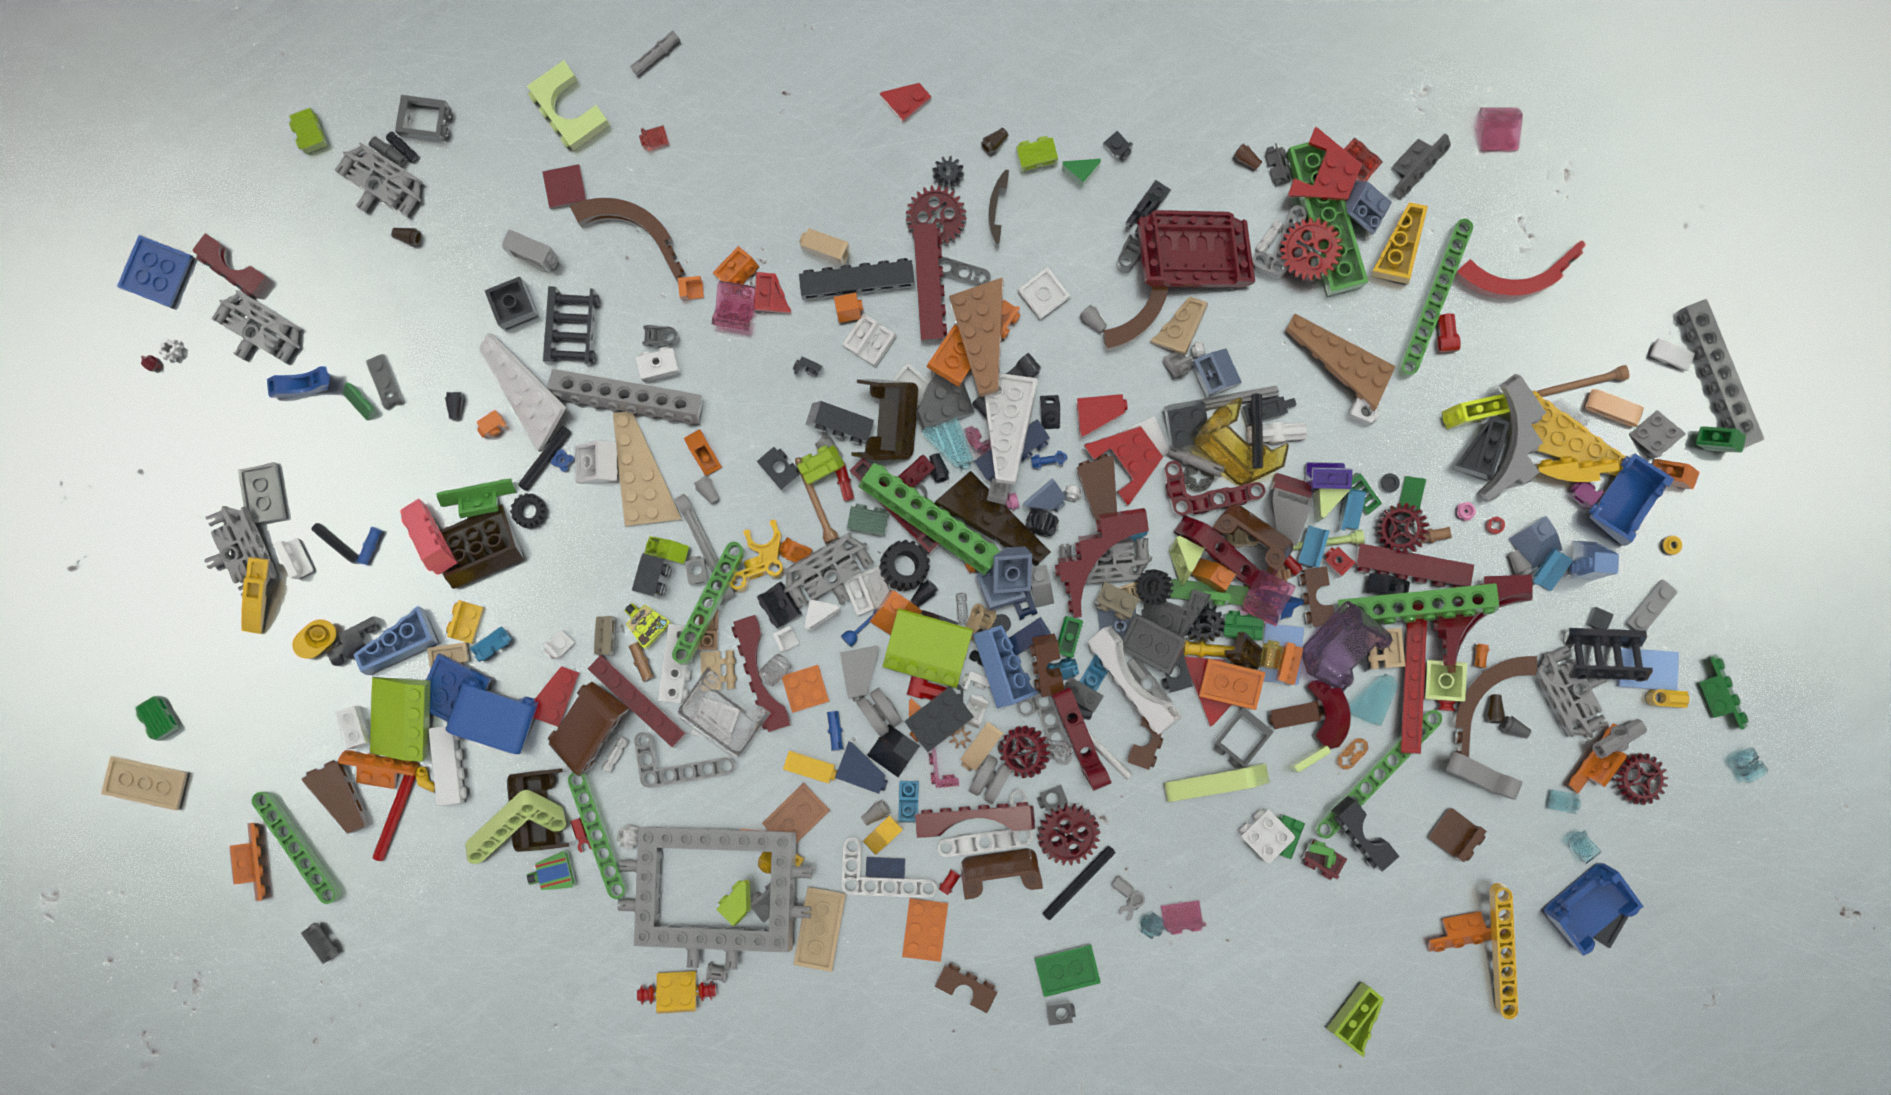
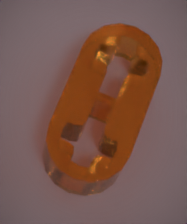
[1336,738,1368,770]

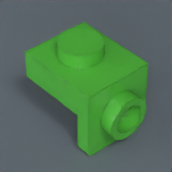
[1307,841,1336,868]

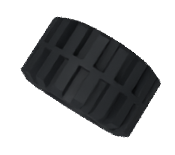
[879,540,930,591]

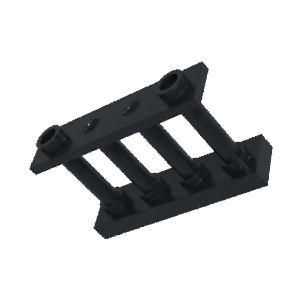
[543,286,599,367]
[1564,628,1653,682]

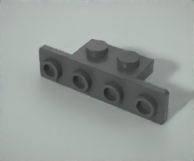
[1393,134,1451,199]

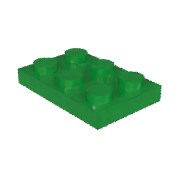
[1034,944,1101,997]

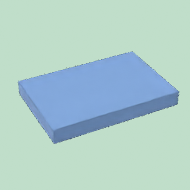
[1260,623,1304,685]
[1617,648,1679,691]

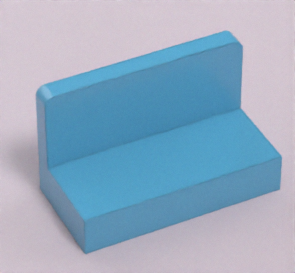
[1339,489,1366,531]
[1298,525,1330,568]
[1532,547,1573,591]

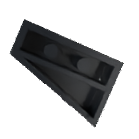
[805,401,874,444]
[1454,417,1510,480]

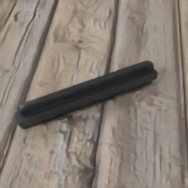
[1251,393,1263,469]
[518,426,571,491]

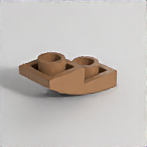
[698,609,719,650]

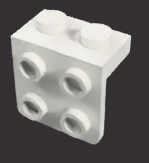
[1238,809,1295,863]

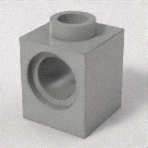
[685,556,709,586]

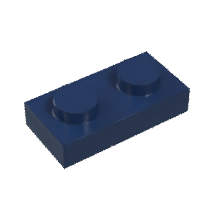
[866,857,905,878]

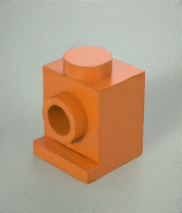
[476,410,509,438]

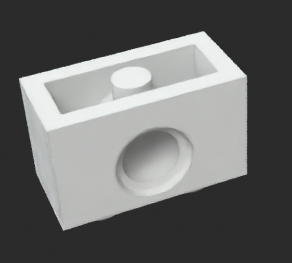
[336,706,370,749]

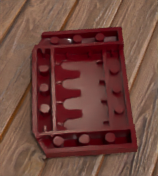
[1137,210,1255,288]

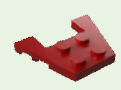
[1287,127,1362,201]
[1083,426,1163,506]

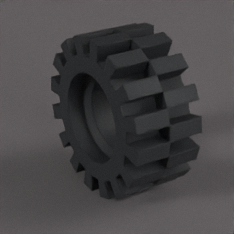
[510,493,547,529]
[1136,569,1174,605]

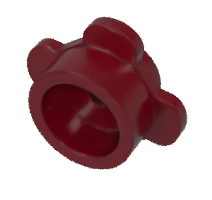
[140,354,161,372]

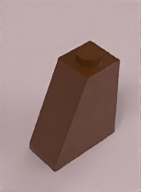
[1270,700,1325,729]

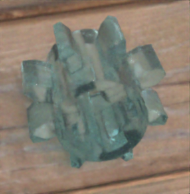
[1140,913,1164,939]

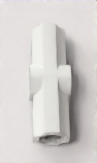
[1247,422,1307,444]

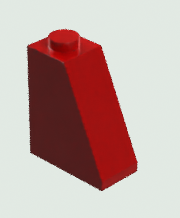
[1076,394,1128,439]

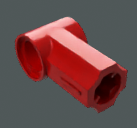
[1437,313,1461,352]
[906,676,947,700]

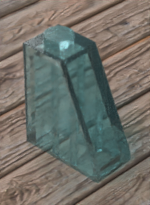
[922,418,974,470]
[1349,674,1399,726]

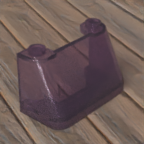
[1302,601,1393,692]

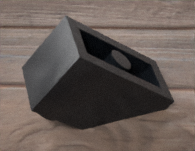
[1367,573,1410,596]

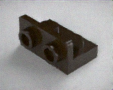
[1224,632,1262,670]

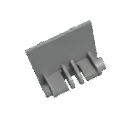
[1629,410,1686,459]

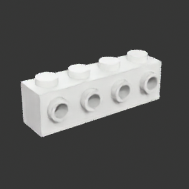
[658,624,696,704]
[429,726,467,806]

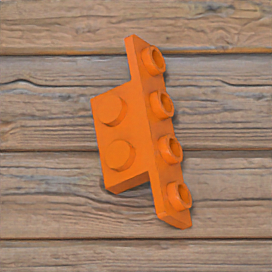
[1568,723,1627,794]
[338,750,419,789]
[229,823,265,901]
[1428,911,1506,952]

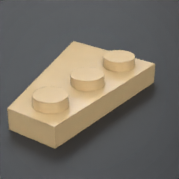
[1150,297,1208,355]

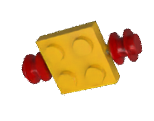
[637,971,717,1014]

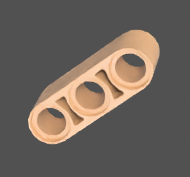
[1585,389,1644,427]

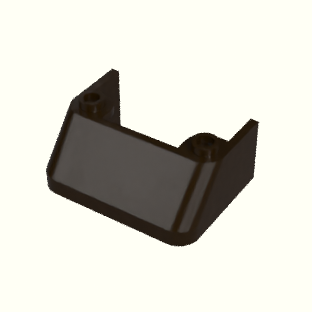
[851,379,918,460]
[507,768,569,852]

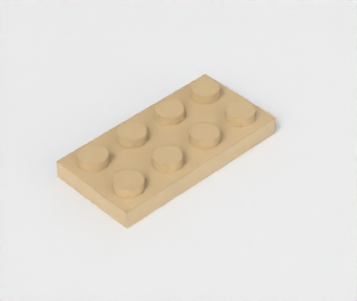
[101,756,188,810]
[793,887,846,972]

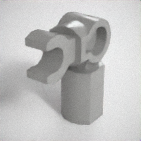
[1111,875,1145,921]

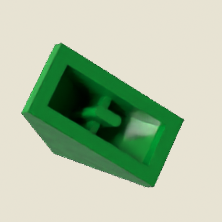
[1062,158,1101,187]

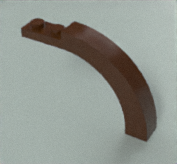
[570,198,684,282]
[1102,286,1169,352]
[1451,656,1537,757]

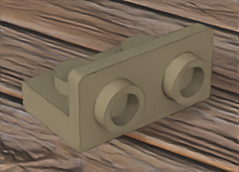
[1094,582,1139,621]
[594,616,616,656]

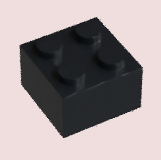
[484,276,538,330]
[1164,400,1211,448]
[632,553,671,599]

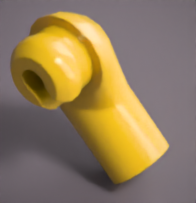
[415,766,435,793]

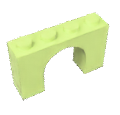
[527,60,610,151]

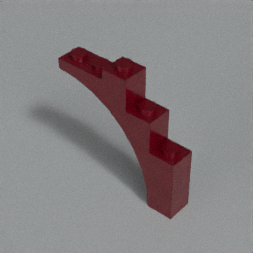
[1055,508,1149,618]
[1434,575,1533,673]

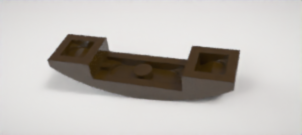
[988,170,1009,248]

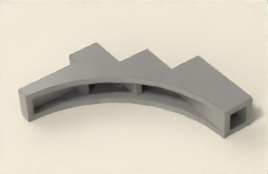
[1478,374,1546,501]

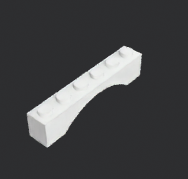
[1088,626,1182,734]

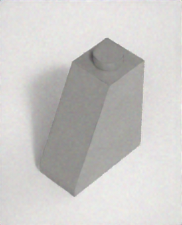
[1273,488,1312,546]
[840,646,879,701]

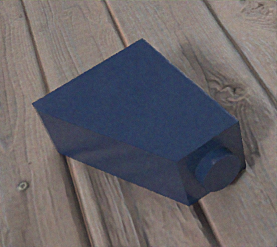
[1009,617,1051,656]
[835,741,888,794]

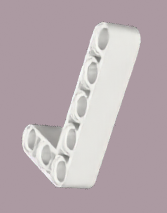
[842,837,937,898]

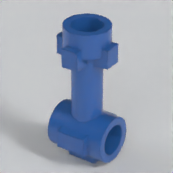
[1031,450,1068,469]

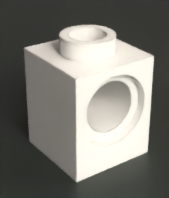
[1348,397,1380,426]

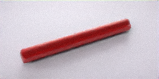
[372,773,416,862]

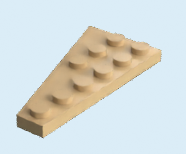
[613,412,683,527]

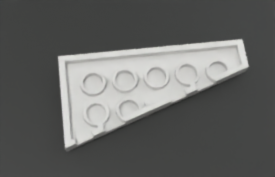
[479,333,566,451]
[985,373,1038,485]

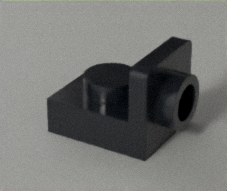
[1103,130,1133,161]
[793,356,824,377]

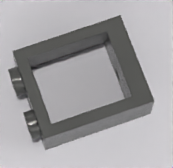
[395,95,452,142]
[1213,707,1274,768]

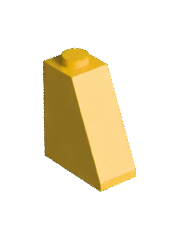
[783,751,838,784]
[863,814,904,855]

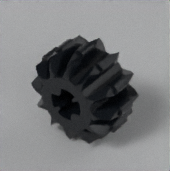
[932,156,964,188]
[1026,509,1059,537]

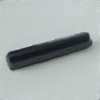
[311,522,359,564]

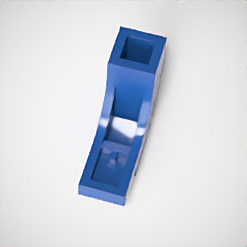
[266,366,330,398]

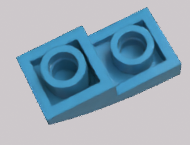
[1080,654,1109,691]
[898,781,919,823]

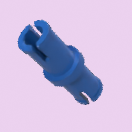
[356,526,383,566]
[827,711,844,751]

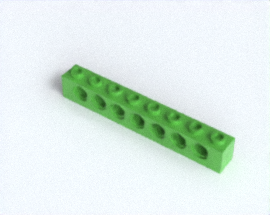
[858,463,1001,576]
[1338,583,1499,629]

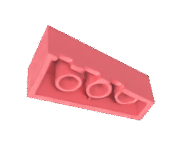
[399,498,457,576]

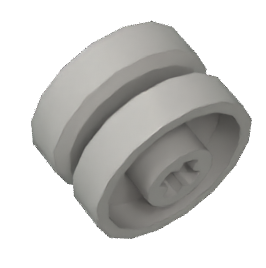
[856,687,903,737]
[969,755,1011,805]

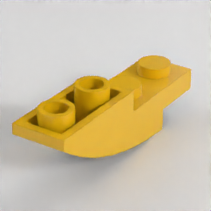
[1536,456,1619,482]
[241,557,270,634]

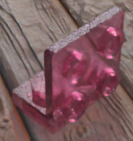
[1479,107,1523,150]
[711,281,756,331]
[963,425,991,452]
[1241,570,1296,626]
[929,749,959,788]
[1160,900,1206,935]

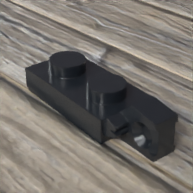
[1242,396,1297,425]

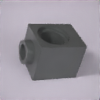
[1037,784,1068,811]
[1046,1001,1076,1026]

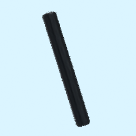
[1043,846,1116,920]

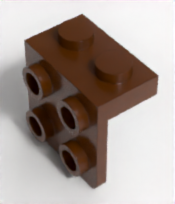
[1429,808,1487,862]

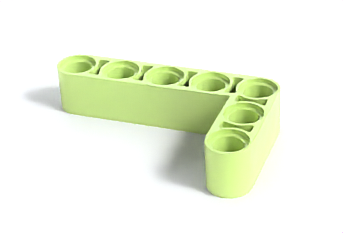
[1164,763,1270,802]
[465,790,566,864]

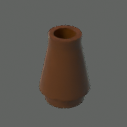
[1234,143,1262,170]

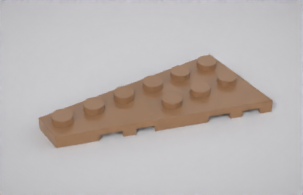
[949,277,1004,397]
[1285,313,1396,411]

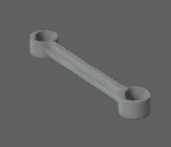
[675,493,736,601]

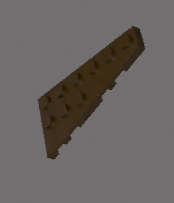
[934,471,1051,565]

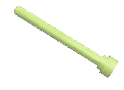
[1293,529,1365,550]

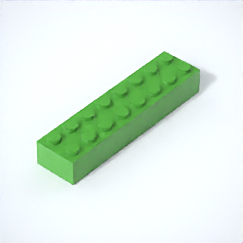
[1286,142,1369,296]

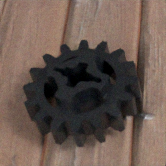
[1186,603,1224,644]

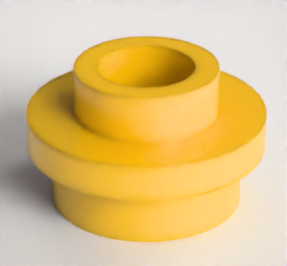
[1662,535,1682,555]

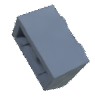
[1345,181,1392,235]
[1192,348,1242,398]

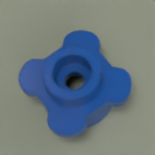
[551,449,574,472]

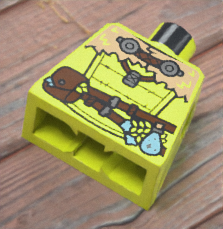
[624,603,672,649]

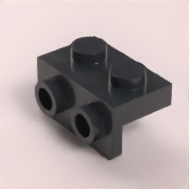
[757,581,802,629]

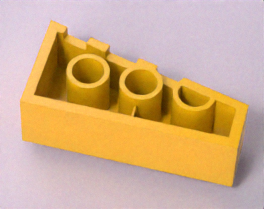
[1371,202,1428,284]

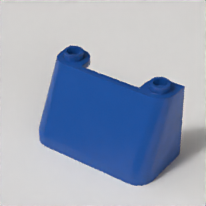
[1589,453,1674,546]
[445,678,539,754]
[1544,863,1644,956]

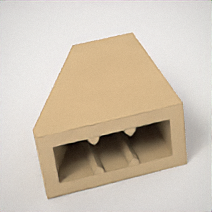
[799,228,851,267]
[960,722,1003,771]

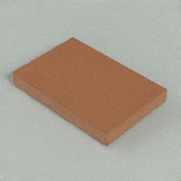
[762,782,830,844]

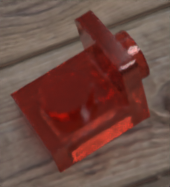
[639,125,670,151]

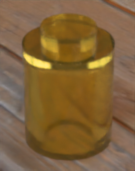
[1260,640,1283,670]

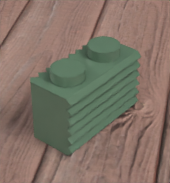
[847,504,889,537]

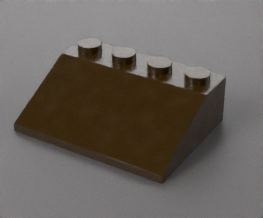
[440,504,524,589]

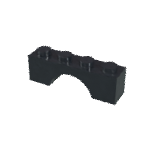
[1331,796,1400,872]

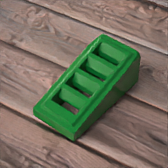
[1351,473,1382,515]

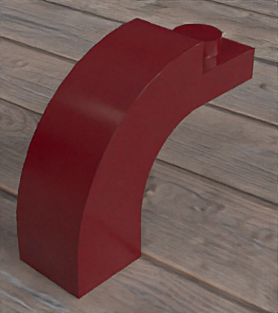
[1308,679,1351,749]

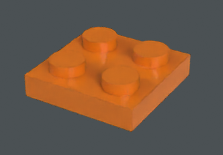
[781,665,830,713]

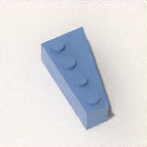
[1569,540,1619,580]
[353,605,438,676]
[973,625,1039,708]

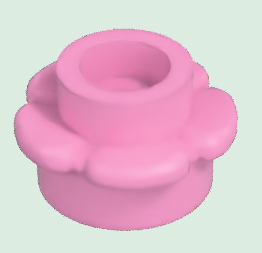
[1006,492,1020,510]
[1457,502,1476,521]

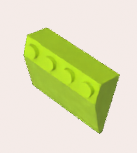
[882,608,973,688]
[370,677,431,762]

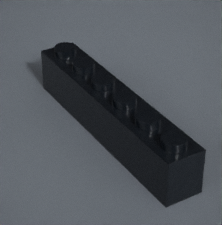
[799,258,915,300]

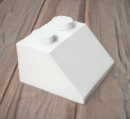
[575,441,618,483]

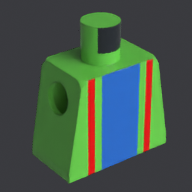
[527,850,576,890]

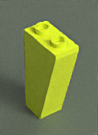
[1442,394,1510,430]

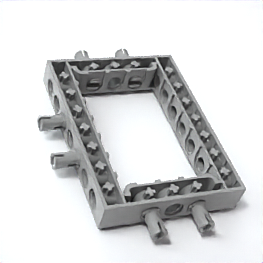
[617,826,813,970]

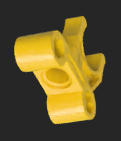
[730,519,785,593]

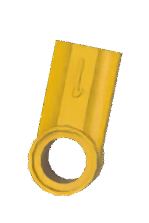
[1646,689,1690,708]

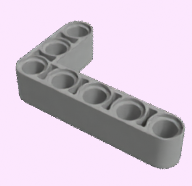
[634,732,736,788]

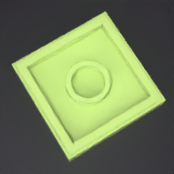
[1288,746,1331,772]

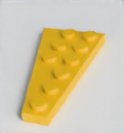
[1531,390,1626,477]

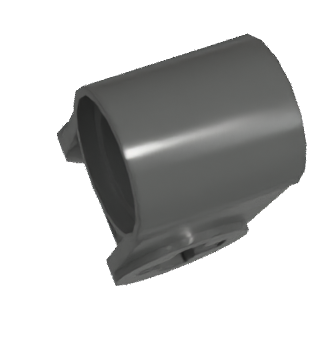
[1116,234,1141,273]
[642,325,680,347]

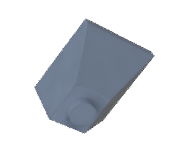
[1022,478,1066,512]
[1509,516,1563,569]
[993,547,1032,593]

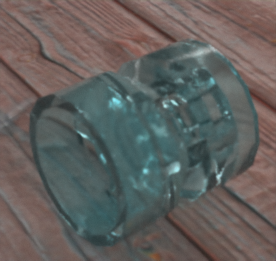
[1731,747,1769,783]

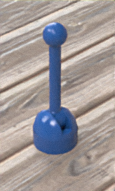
[841,609,877,647]

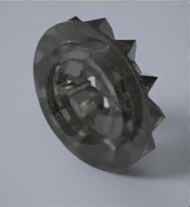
[1183,465,1214,492]

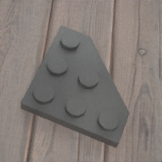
[916,372,975,430]

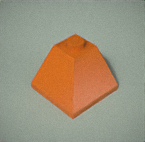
[869,589,922,636]

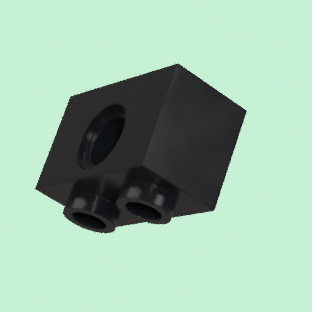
[757,447,800,492]
[1158,651,1193,693]

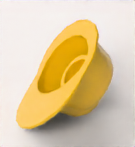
[292,619,336,659]

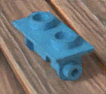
[470,626,512,662]
[1047,658,1079,680]

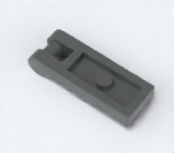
[365,353,403,409]

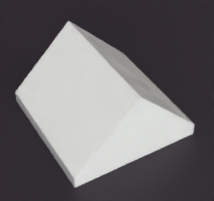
[804,600,841,632]

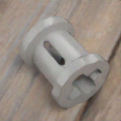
[706,963,728,983]

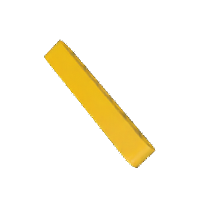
[1489,882,1519,1019]

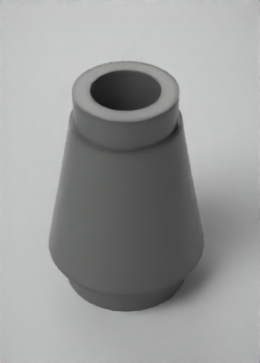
[1500,716,1531,739]

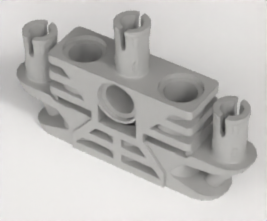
[334,142,423,217]
[211,290,301,363]
[204,505,277,597]
[783,532,874,607]
[1057,532,1153,583]
[1536,645,1608,737]

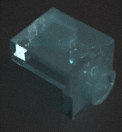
[1548,789,1581,814]
[1570,830,1601,864]

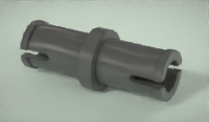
[369,136,406,166]

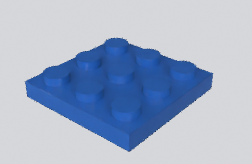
[116,235,193,308]
[426,653,491,722]

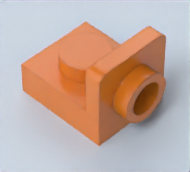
[779,537,813,563]

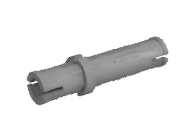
[630,30,680,76]
[1168,446,1225,478]

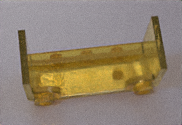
[1195,397,1289,485]

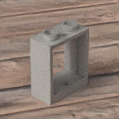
[501,229,558,272]

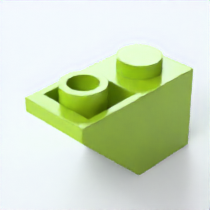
[644,536,689,564]
[716,879,751,926]

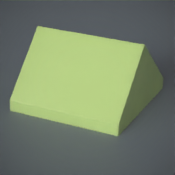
[1313,488,1349,523]
[1168,536,1204,586]
[1425,660,1467,702]

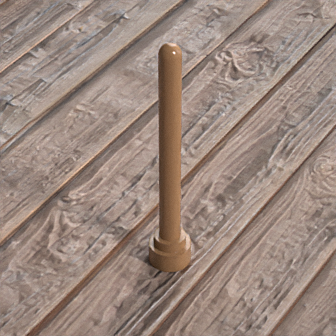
[1538,365,1630,397]
[795,457,839,544]

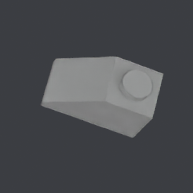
[1031,564,1054,607]

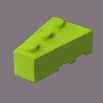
[1326,982,1384,1057]

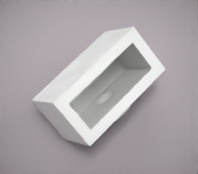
[636,347,680,382]

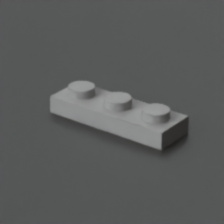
[1625,579,1678,631]

